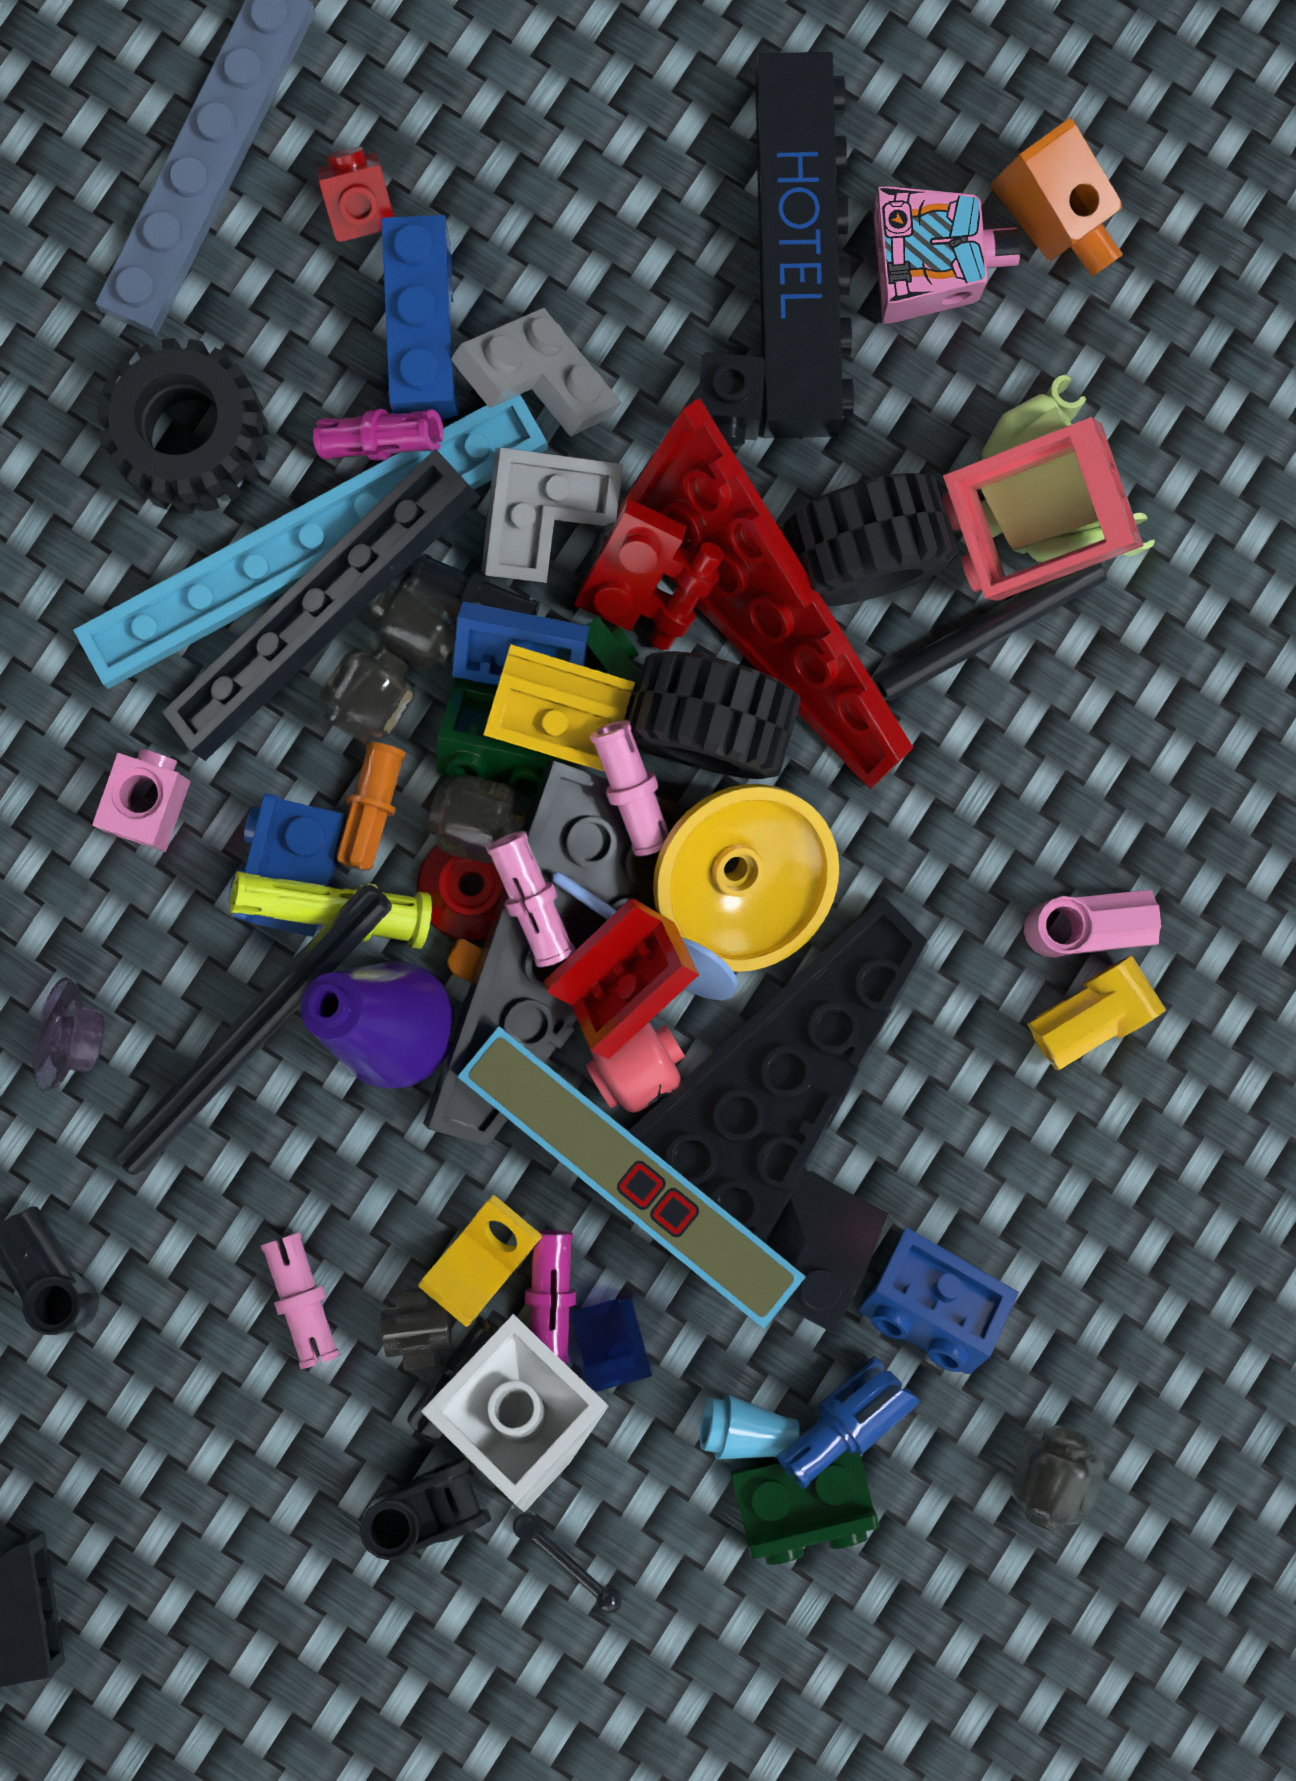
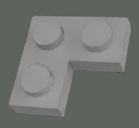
[450,308,622,437]
[481,447,623,583]

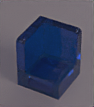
[571,1294,652,1392]

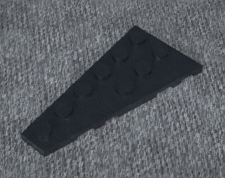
[628,896,929,1244]

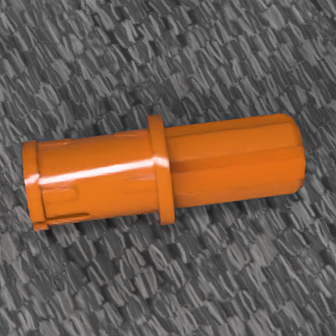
[336,742,406,871]

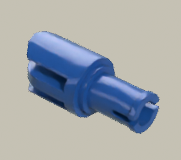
[777,1355,920,1489]

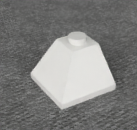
[421,1314,609,1512]

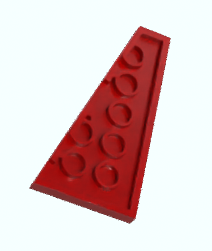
[616,398,913,790]

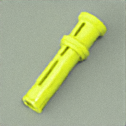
[230,871,432,949]

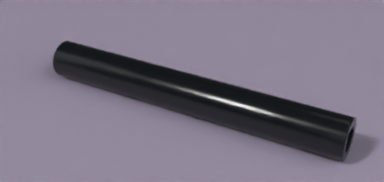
[874,562,1107,703]

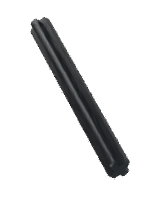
[113,884,392,1175]

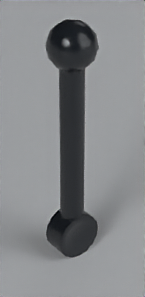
[513,1512,622,1614]

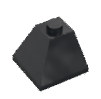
[766,1169,888,1334]

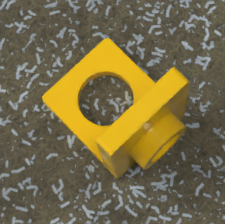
[418,1195,542,1327]

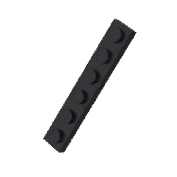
[162,448,480,761]

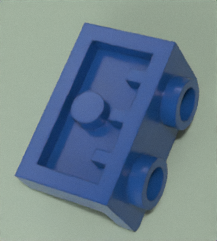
[452,602,590,685]
[229,793,347,938]
[858,1227,1019,1374]

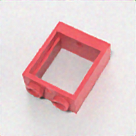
[942,417,1144,601]

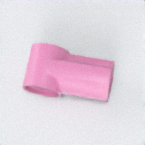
[1024,890,1162,958]

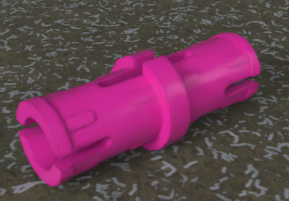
[313,409,443,461]
[525,1230,576,1364]

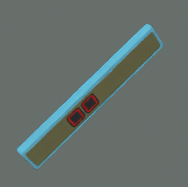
[458,1026,806,1329]

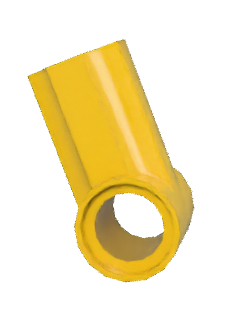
[1027,955,1166,1070]

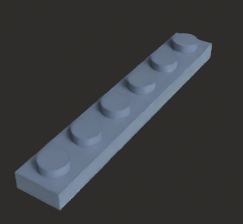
[95,0,315,337]

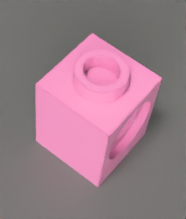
[92,749,191,852]

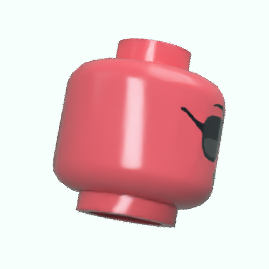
[585,1022,685,1113]

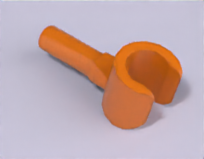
[447,939,483,983]

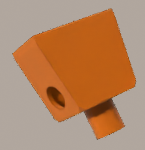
[989,117,1123,278]

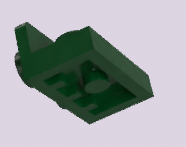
[437,677,566,797]
[731,1451,880,1565]

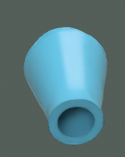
[700,1394,799,1460]

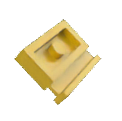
[484,644,635,772]

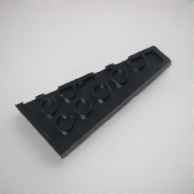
[423,759,691,1146]

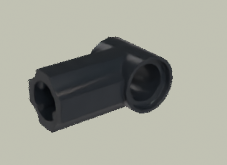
[0,1206,99,1335]

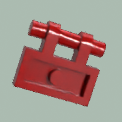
[574,499,724,650]

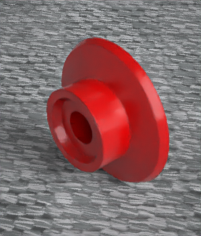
[417,831,504,943]

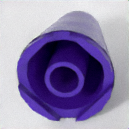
[301,961,455,1088]

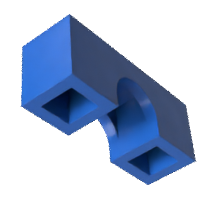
[381,215,459,423]

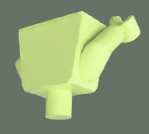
[961,375,1155,562]

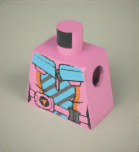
[872,187,1020,324]

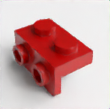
[544,899,699,1060]

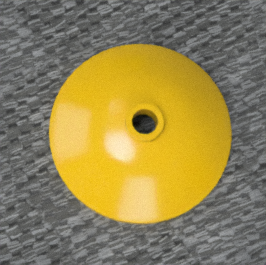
[653,784,839,972]

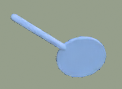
[551,871,738,1001]

